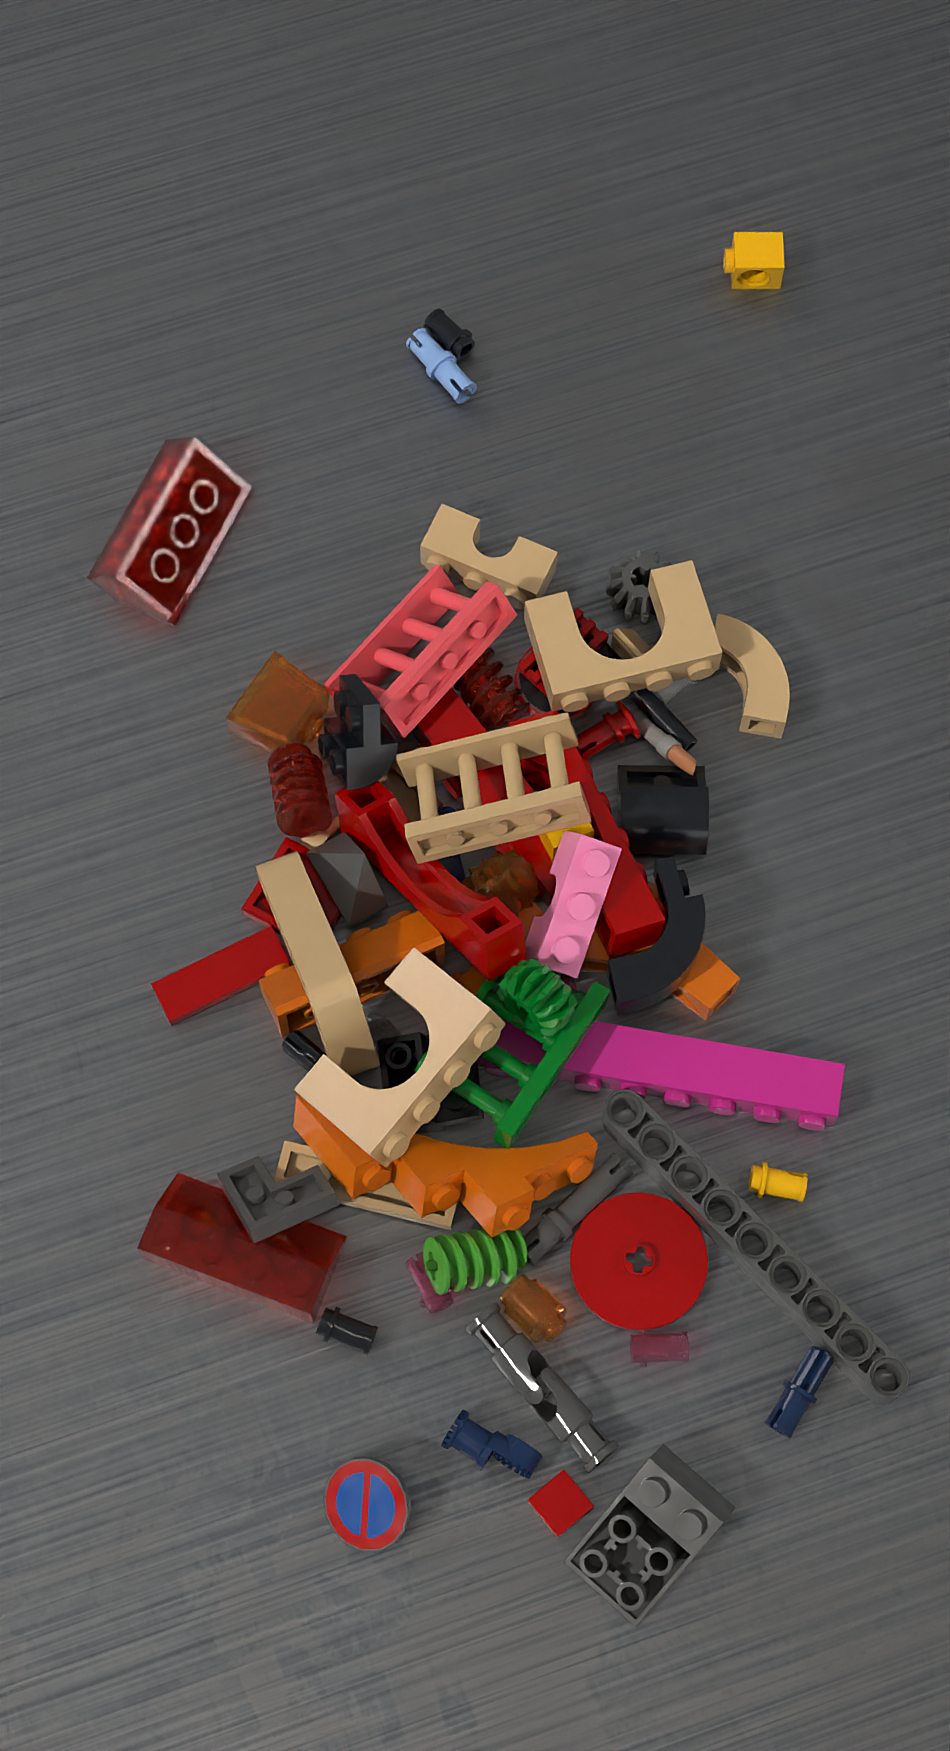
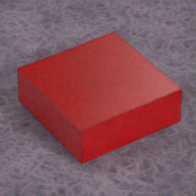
[527,1469,594,1539]

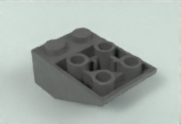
[564,1444,736,1626]

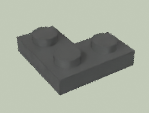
[217,1156,339,1243]

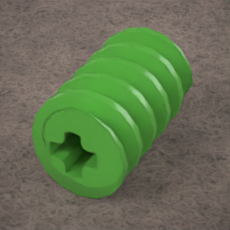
[423,1229,528,1295]

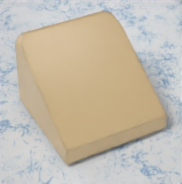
[611,628,652,659]

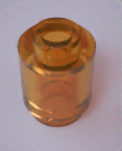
[499,1274,568,1343]

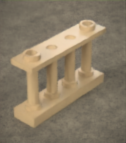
[396,712,591,864]

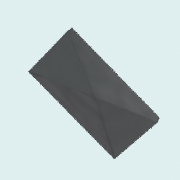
[306,832,388,928]

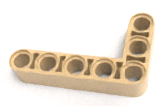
[255,851,380,1076]

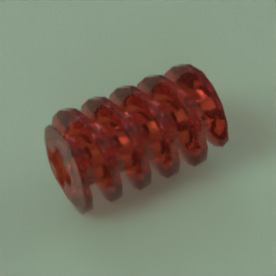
[452,647,530,732]
[267,742,332,838]

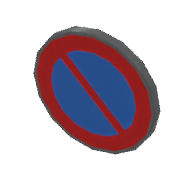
[323,1457,411,1552]

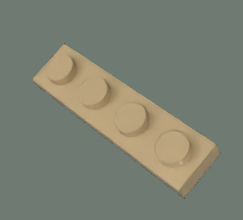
[274,1140,458,1230]

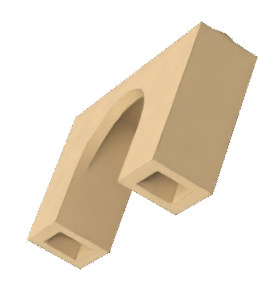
[524,560,722,712]
[294,947,506,1168]

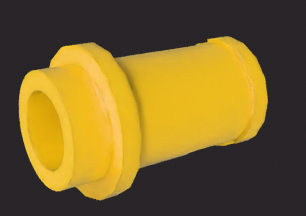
[748,1162,808,1202]

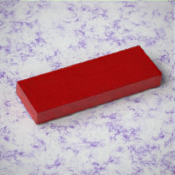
[151,926,291,1026]

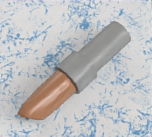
[638,719,697,776]

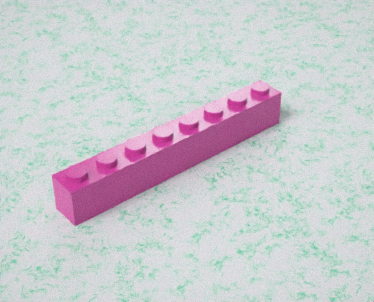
[477,1017,845,1131]

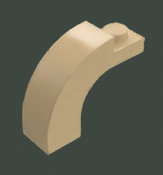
[714,613,790,739]

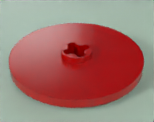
[570,1193,708,1331]

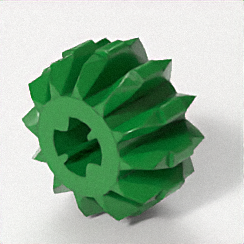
[497,958,577,1037]

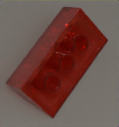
[87,437,252,626]
[137,1173,347,1323]

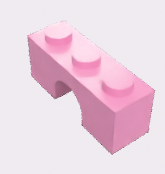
[525,830,622,978]

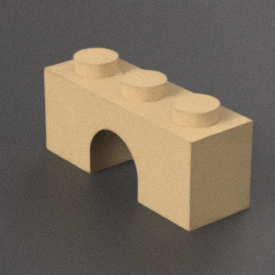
[420,504,558,609]

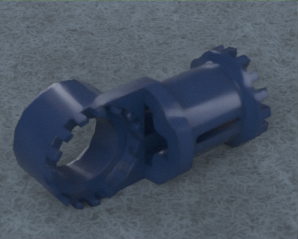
[441,1409,543,1479]

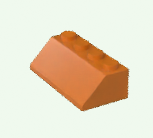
[258,910,445,1039]

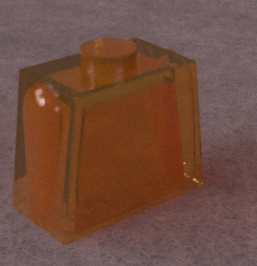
[226,651,330,762]

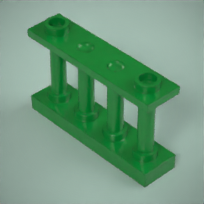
[415,936,611,1149]

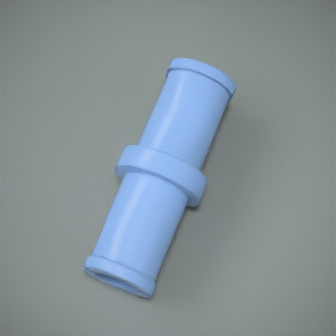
[406,328,477,404]

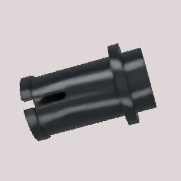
[423,308,475,360]
[316,1307,378,1355]

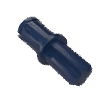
[764,1346,834,1439]

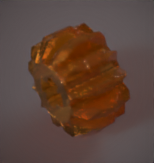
[461,850,540,918]

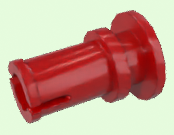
[576,701,641,760]

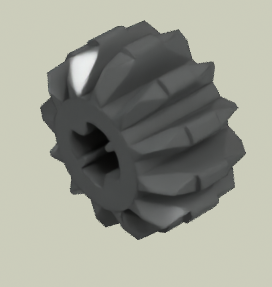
[606,549,671,624]

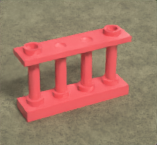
[323,564,517,738]

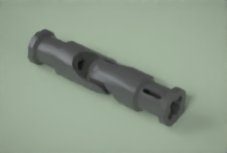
[466,1302,619,1473]

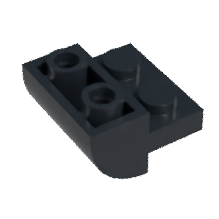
[318,674,398,790]
[617,765,709,855]
[377,1032,484,1133]

